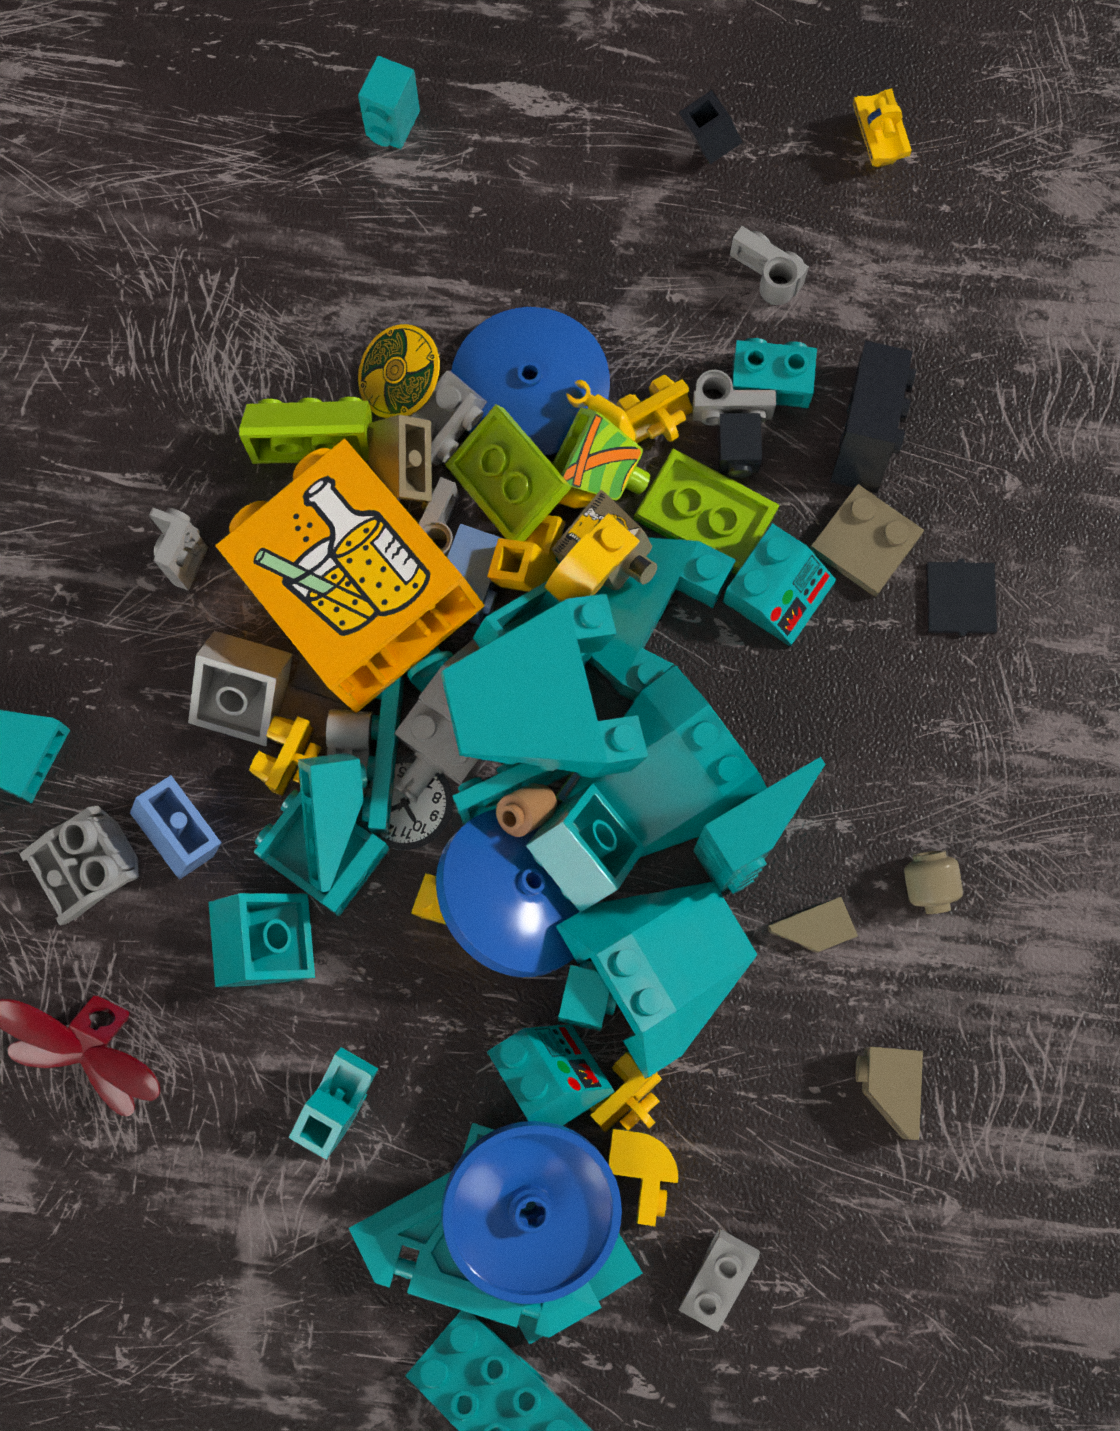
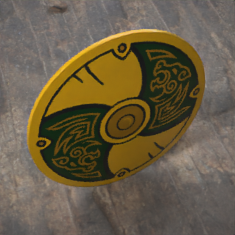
[358,324,440,418]

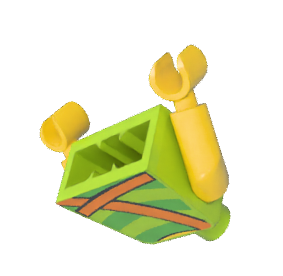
[552,380,650,508]

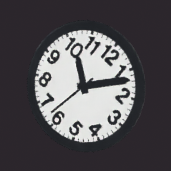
[359,756,453,850]

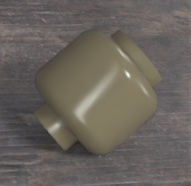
[904,850,963,914]

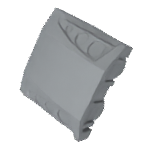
[20,806,139,925]

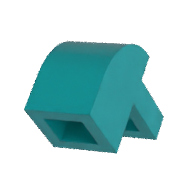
[289,1047,378,1160]

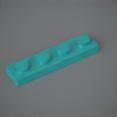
[362,673,405,835]

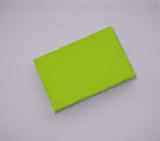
[445,404,572,541]
[634,448,779,575]

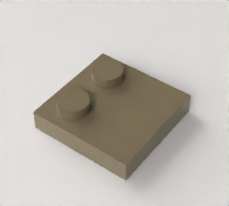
[810,484,924,597]

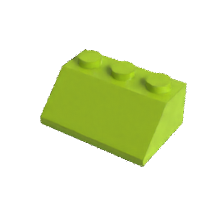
[239,397,372,464]

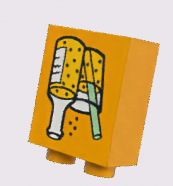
[215,438,485,713]

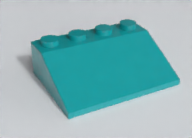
[693,757,825,894]

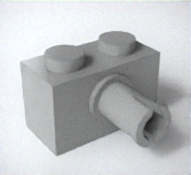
[394,700,487,803]

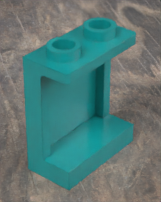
[254,789,390,917]

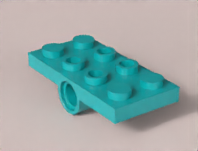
[405,1310,593,1431]

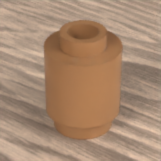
[496,783,557,837]

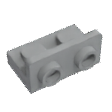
[411,370,487,465]
[149,508,209,591]

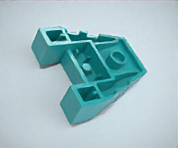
[555,538,736,701]
[440,594,649,778]

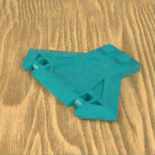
[349,1123,602,1338]

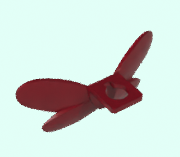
[0,995,160,1117]

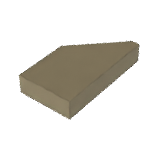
[768,897,858,953]

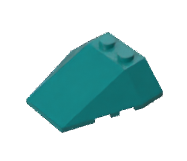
[564,664,767,858]
[556,881,757,1079]

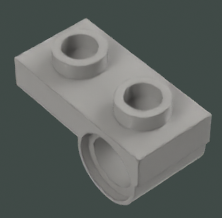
[730,226,809,305]
[692,370,776,425]
[419,477,460,557]
[326,709,374,796]
[679,1229,760,1332]

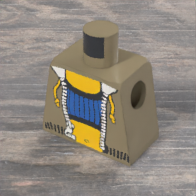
[551,490,657,590]

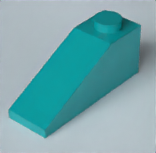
[298,753,367,892]

